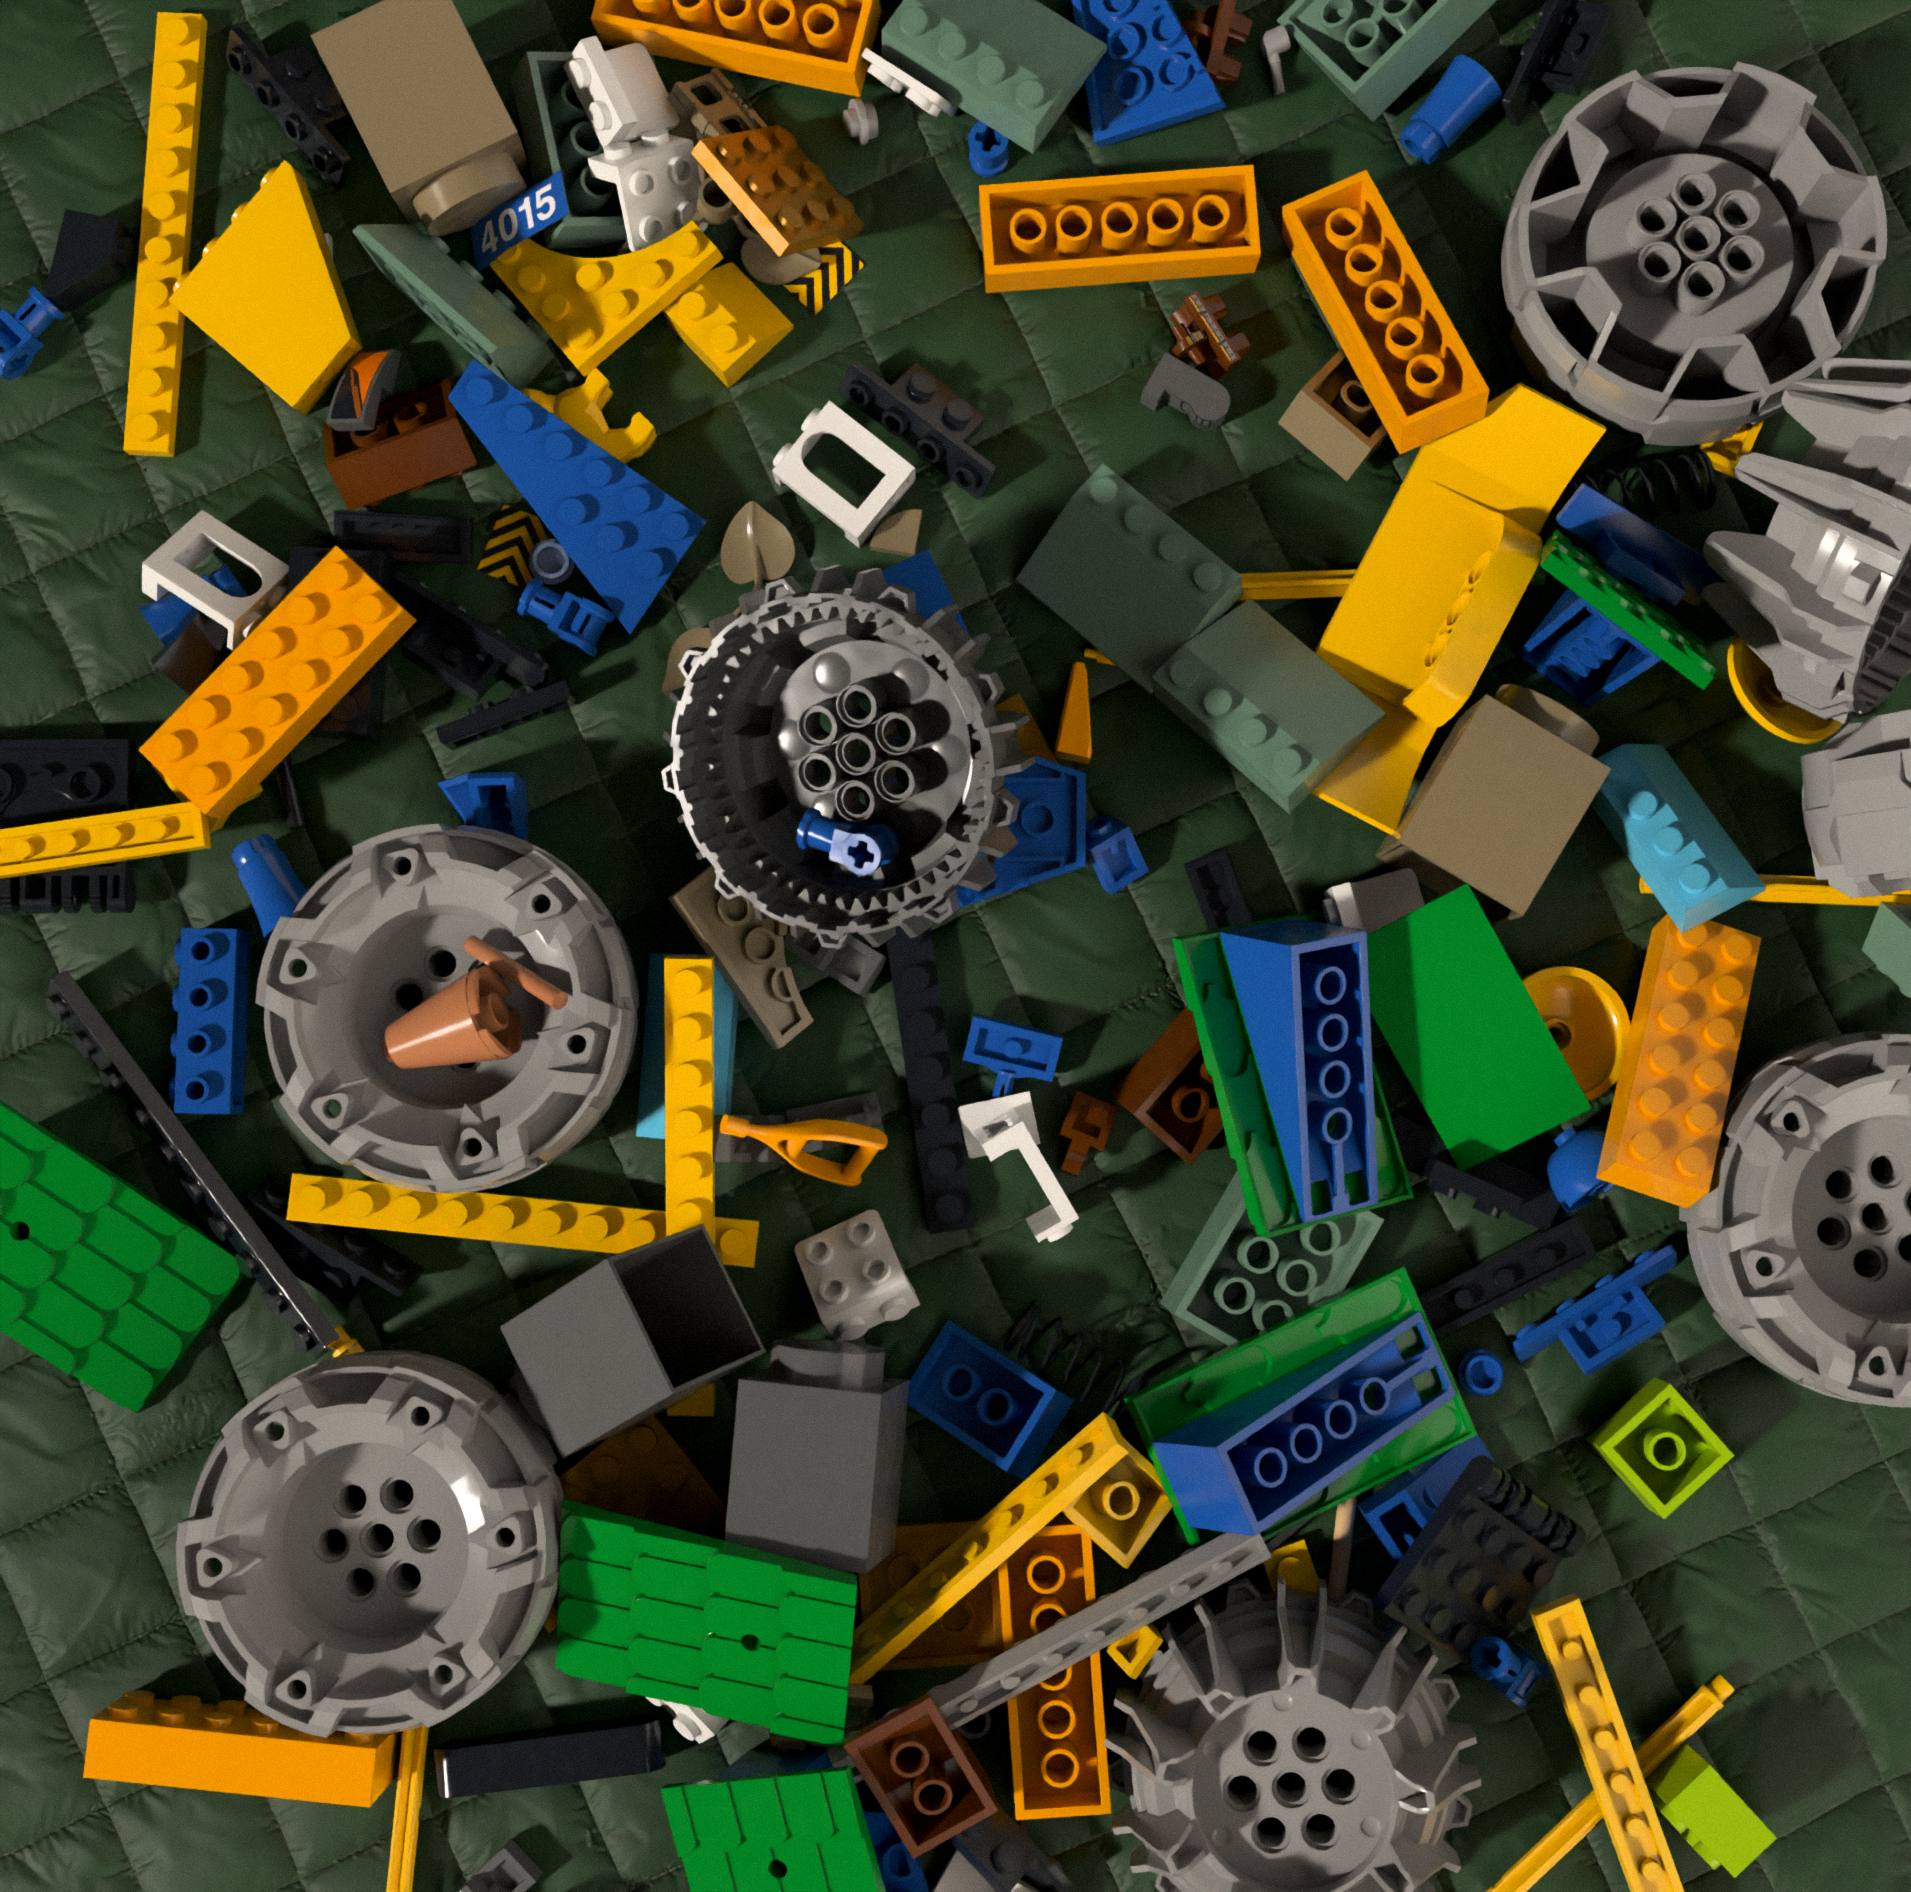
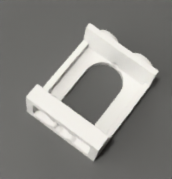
[772,400,916,548]
[142,510,289,651]
[974,1108,1079,1243]

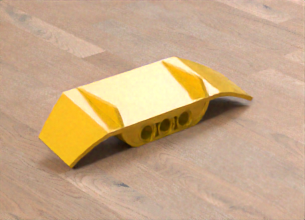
[1311,382,1607,835]

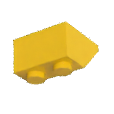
[662,262,794,388]
[1061,1438,1173,1569]

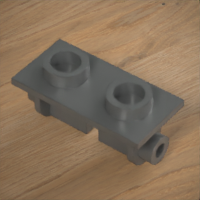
[786,1092,885,1153]

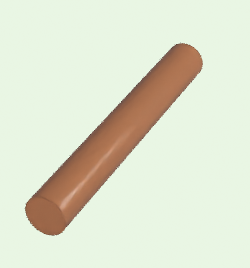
[464,936,568,1010]

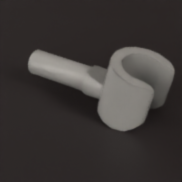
[1259,25,1291,96]

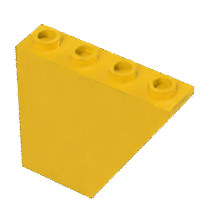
[168,160,363,416]

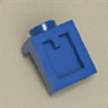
[1086,815,1149,895]

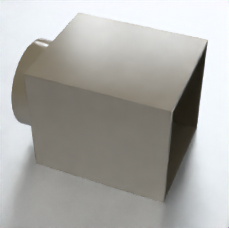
[310,0,529,236]
[1375,684,1611,927]

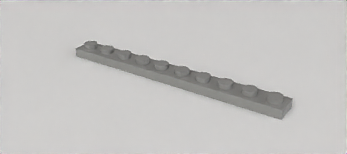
[826,1532,1272,1783]

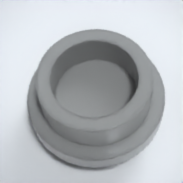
[843,98,878,146]

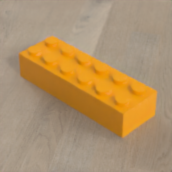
[591,0,881,97]
[979,165,1261,293]
[1282,170,1490,455]
[138,546,417,821]
[1596,914,1761,1209]
[998,1515,1111,1820]
[83,1690,398,1808]

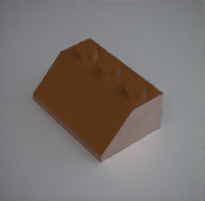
[322,377,478,511]
[1109,1006,1224,1166]

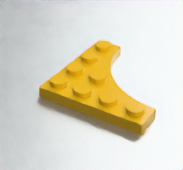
[489,220,724,377]

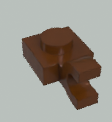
[1059,1091,1120,1177]

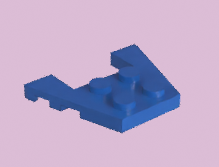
[956,753,1086,908]

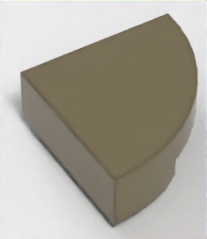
[870,509,922,557]

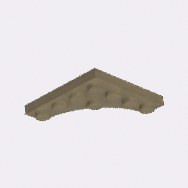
[668,864,814,1050]

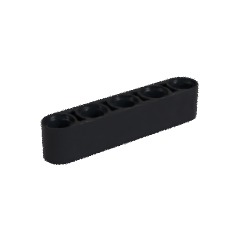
[433,1714,667,1798]

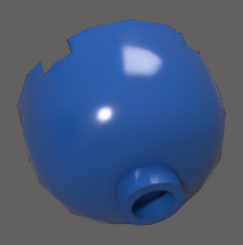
[1546,1125,1616,1213]

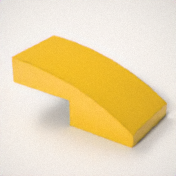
[1106,1622,1164,1680]

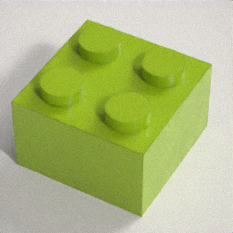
[1586,1377,1735,1519]
[1645,1742,1777,1878]

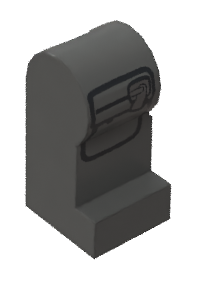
[1140,352,1230,431]

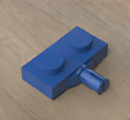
[963,1013,1064,1099]

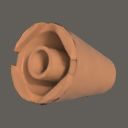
[382,966,523,1070]

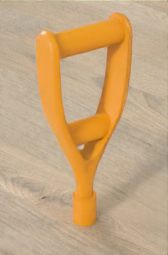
[720,1114,888,1187]

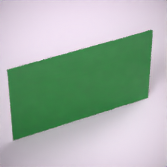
[1367,883,1592,1171]

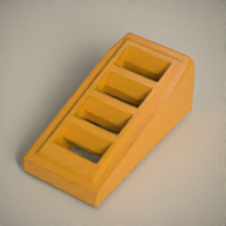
[1053,661,1092,764]

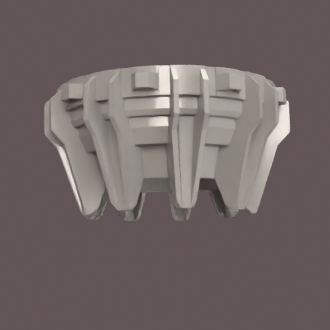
[1700,357,1911,724]
[1104,1575,1482,1892]

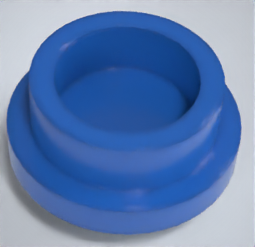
[1457,1349,1505,1397]

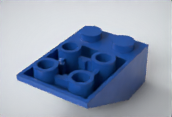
[1357,1435,1496,1565]

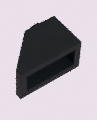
[44,209,135,312]

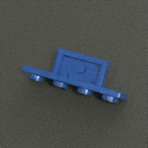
[1556,483,1722,607]
[1513,1244,1677,1377]

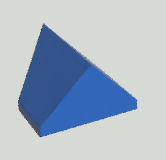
[437,772,528,841]

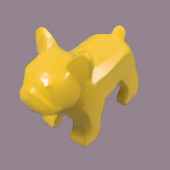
[520,368,657,464]

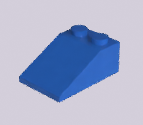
[908,1319,1075,1480]

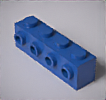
[169,928,251,1114]

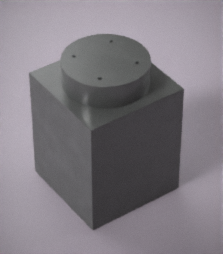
[500,1224,766,1458]
[724,1339,909,1574]

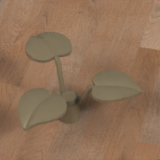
[617,116,822,285]
[662,501,796,697]

